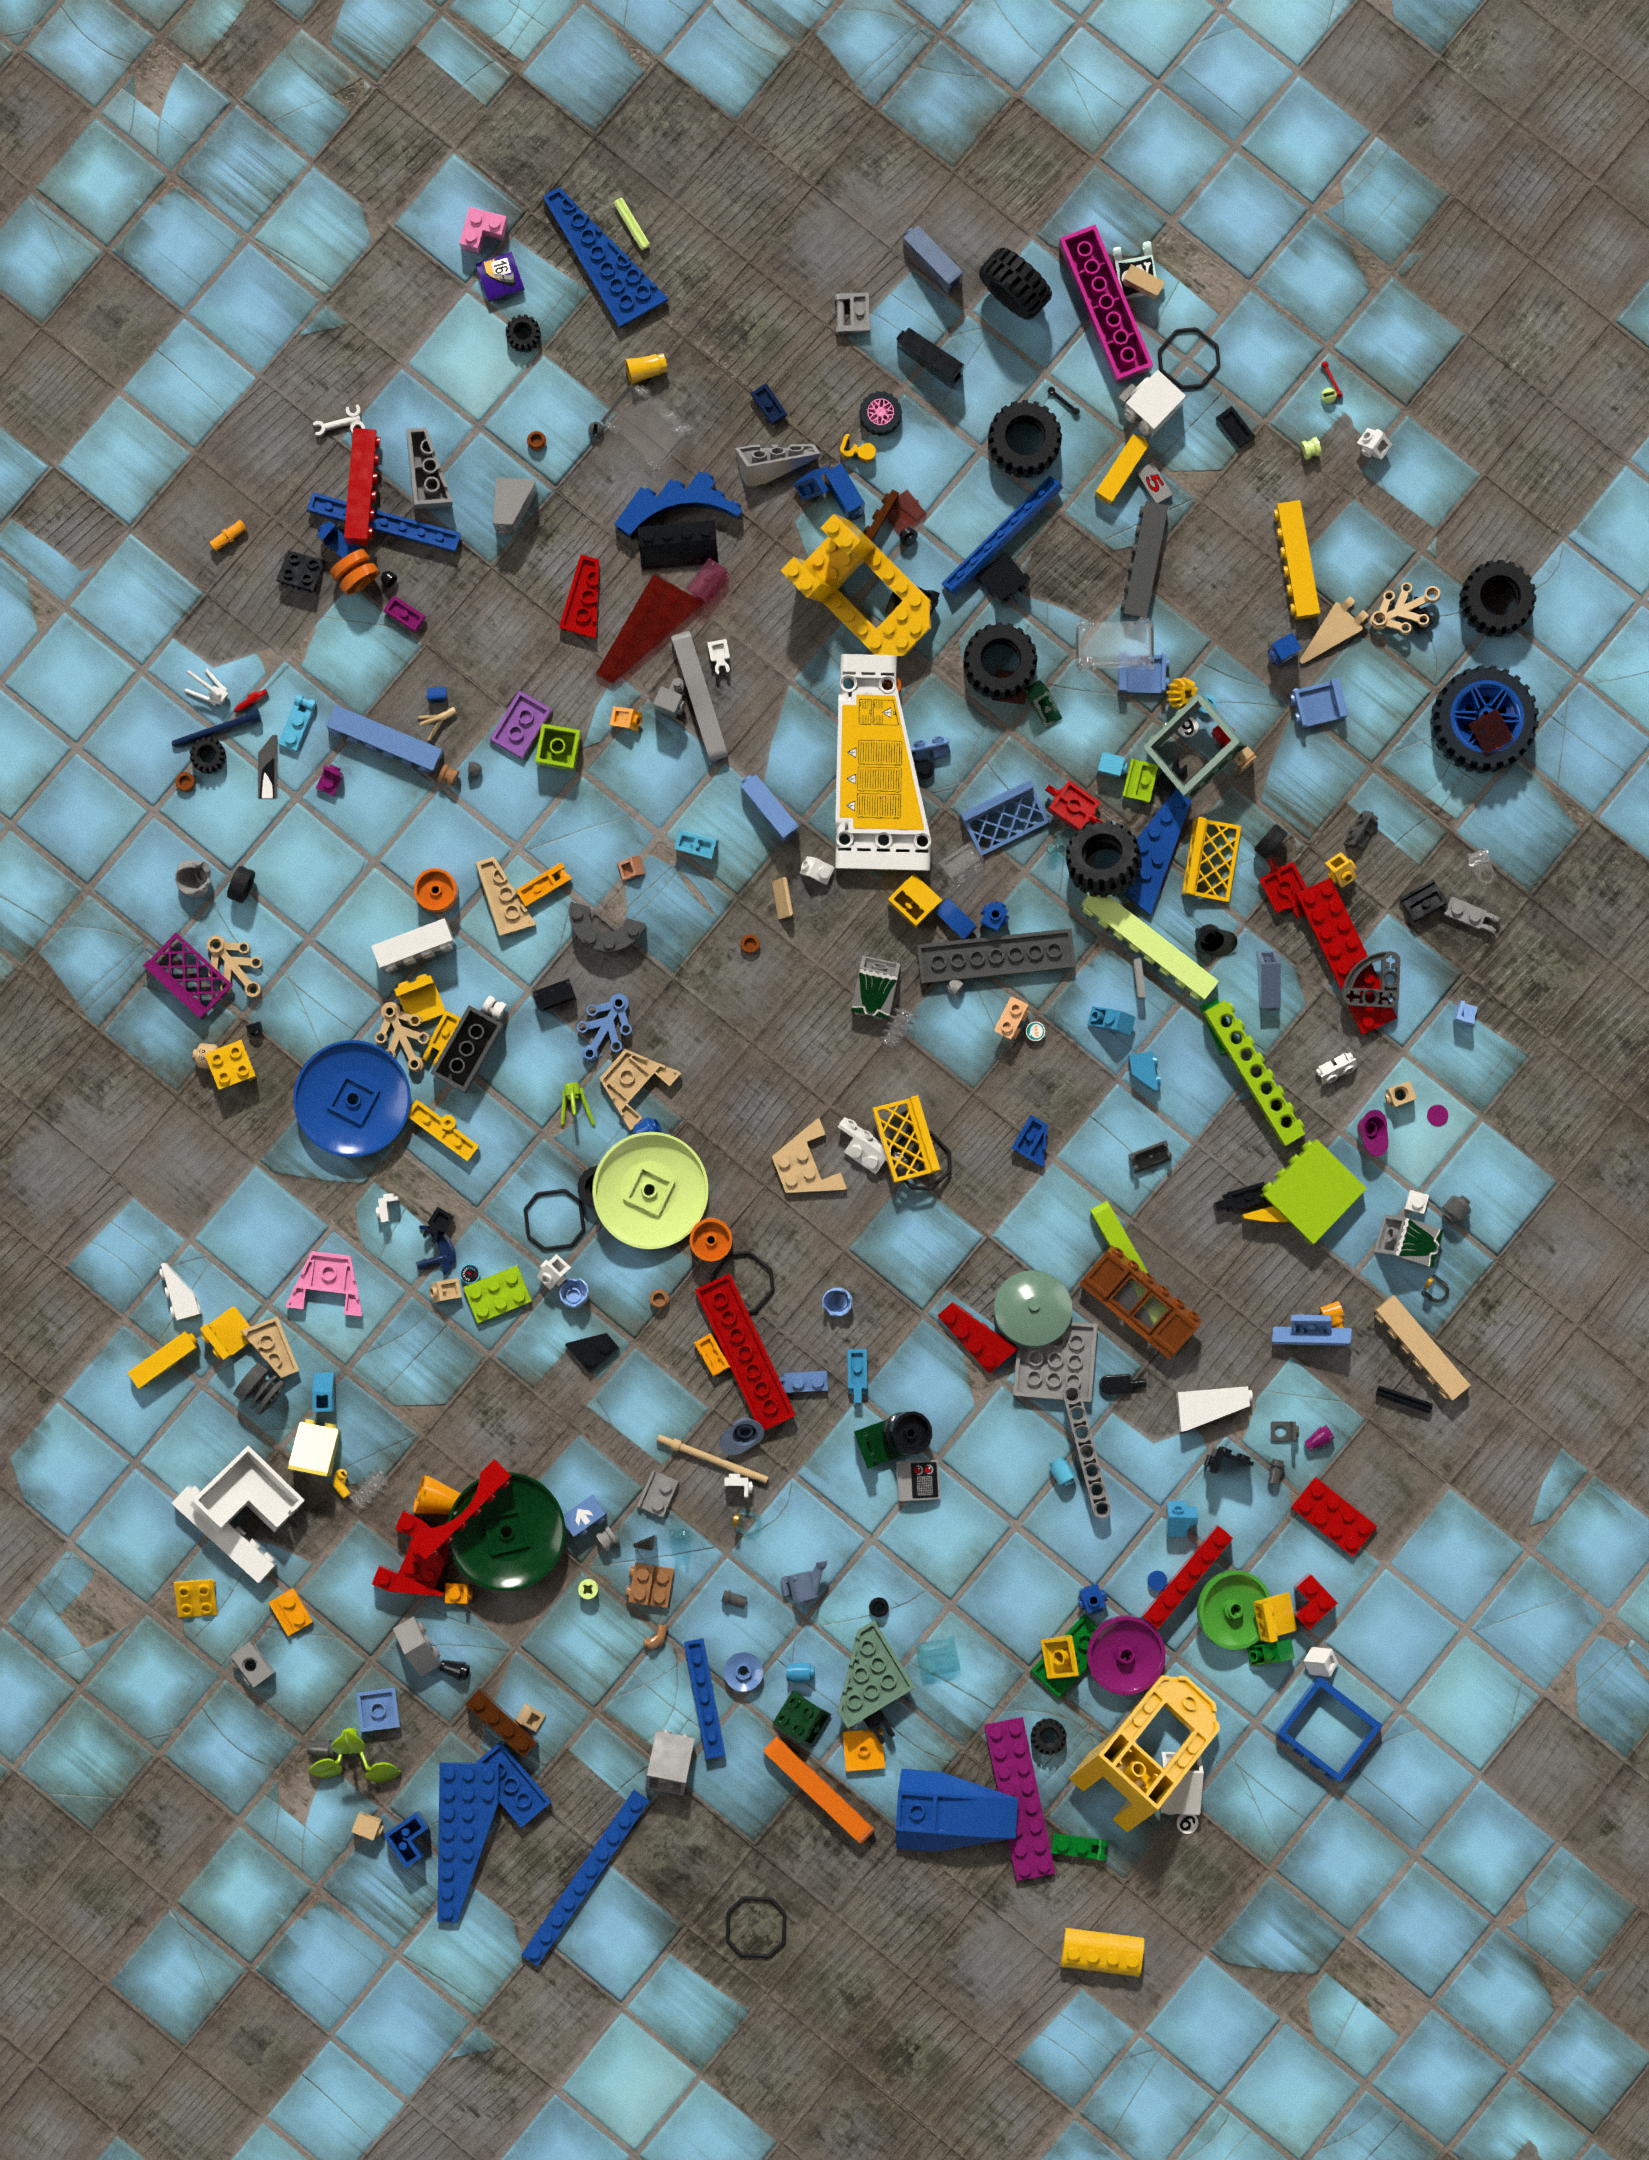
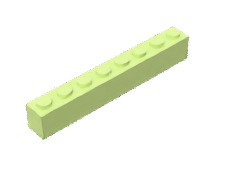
[1081,894,1219,1001]

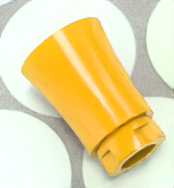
[625,353,668,385]

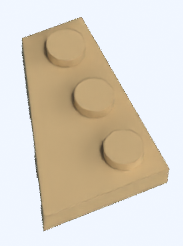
[240,1316,299,1379]

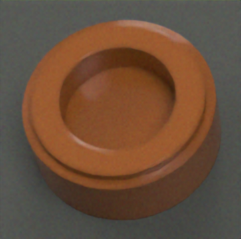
[175,772,196,792]
[740,934,760,954]

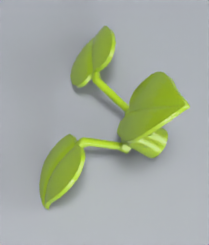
[308,1728,401,1783]

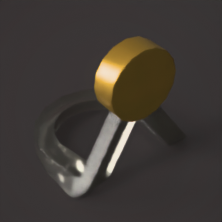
[1421,1275,1449,1303]

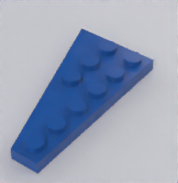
[1120,789,1192,915]

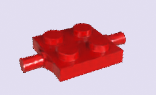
[1045,780,1103,831]
[1258,857,1307,919]

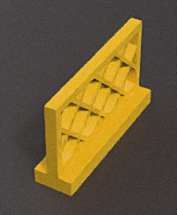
[1181,817,1241,903]
[872,1095,940,1183]

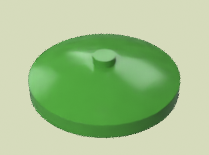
[1197,1570,1270,1650]

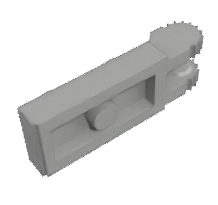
[1443,896,1501,934]

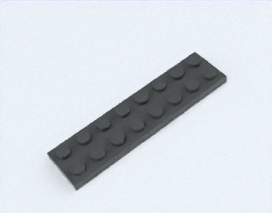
[917,928,1076,984]

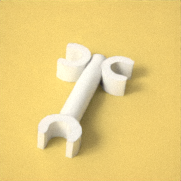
[313,405,365,437]

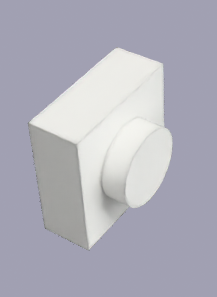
[1404,1190,1429,1214]

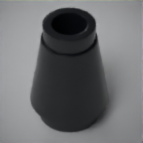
[439,1660,470,1681]

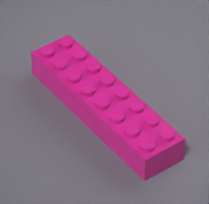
[1058,224,1153,385]

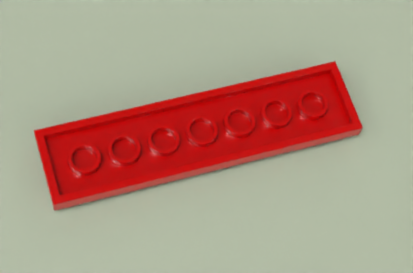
[1295,877,1397,1035]
[695,1273,796,1430]

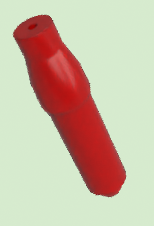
[234,689,268,713]

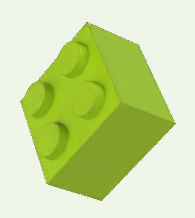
[535,723,581,772]

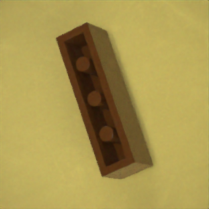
[465,1688,538,1758]

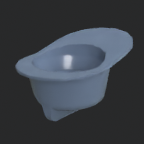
[719,1417,764,1455]

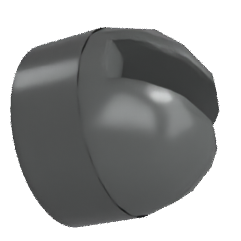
[588,422,604,438]
[468,761,482,777]

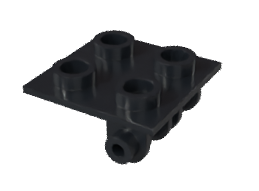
[276,550,325,593]

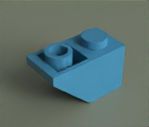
[1087,1006,1136,1036]
[1128,1051,1161,1092]
[312,1372,335,1412]

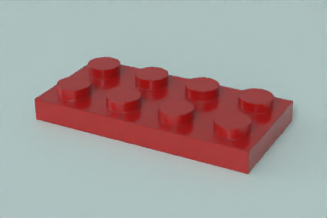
[1290,1477,1377,1557]

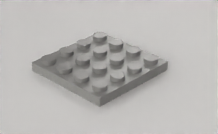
[1013,1322,1098,1402]

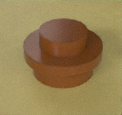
[527,431,546,451]

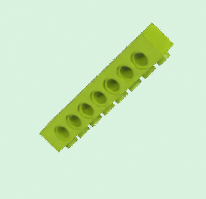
[1203,1000,1305,1146]

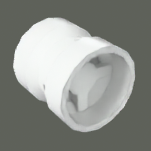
[481,995,507,1021]

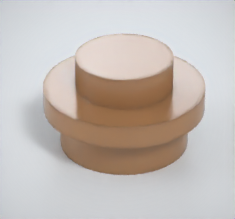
[649,1289,669,1309]

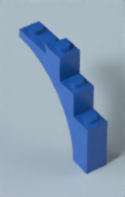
[614,471,743,539]

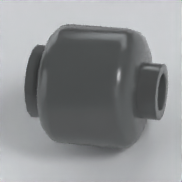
[1442,1195,1471,1224]

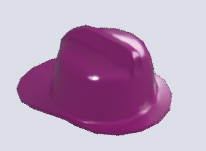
[1357,1110,1388,1157]

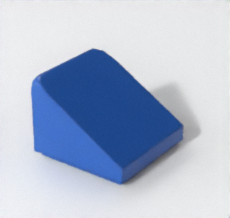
[427,687,448,703]

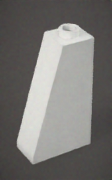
[1176,1386,1253,1432]

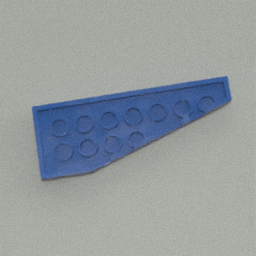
[437,1762,500,1922]

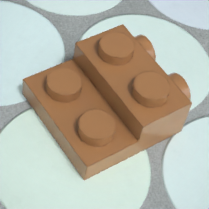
[625,1562,674,1608]

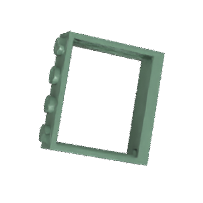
[1143,693,1247,800]

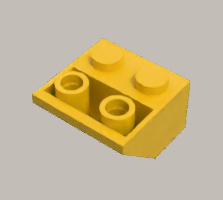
[888,874,942,928]

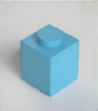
[1097,752,1127,779]

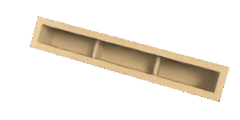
[1374,1295,1471,1401]

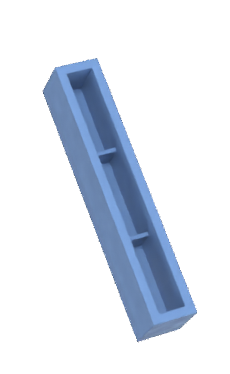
[326,705,444,774]

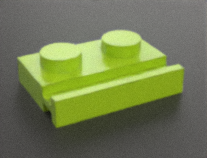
[1122,758,1158,803]

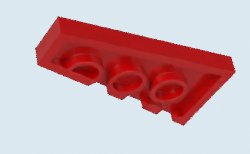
[937,1302,1019,1374]

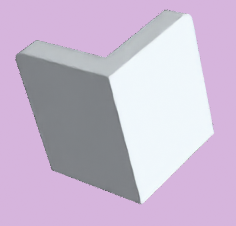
[1304,1647,1338,1677]

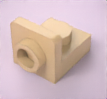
[429,1278,462,1303]

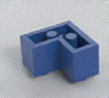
[384,1810,430,1868]

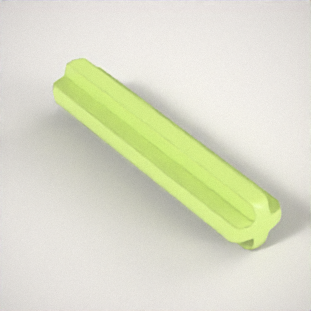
[614,198,650,250]

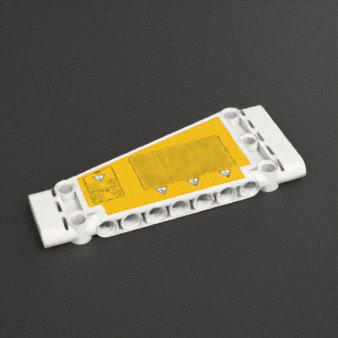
[835,654,931,871]

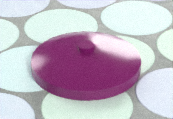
[1086,1615,1166,1695]

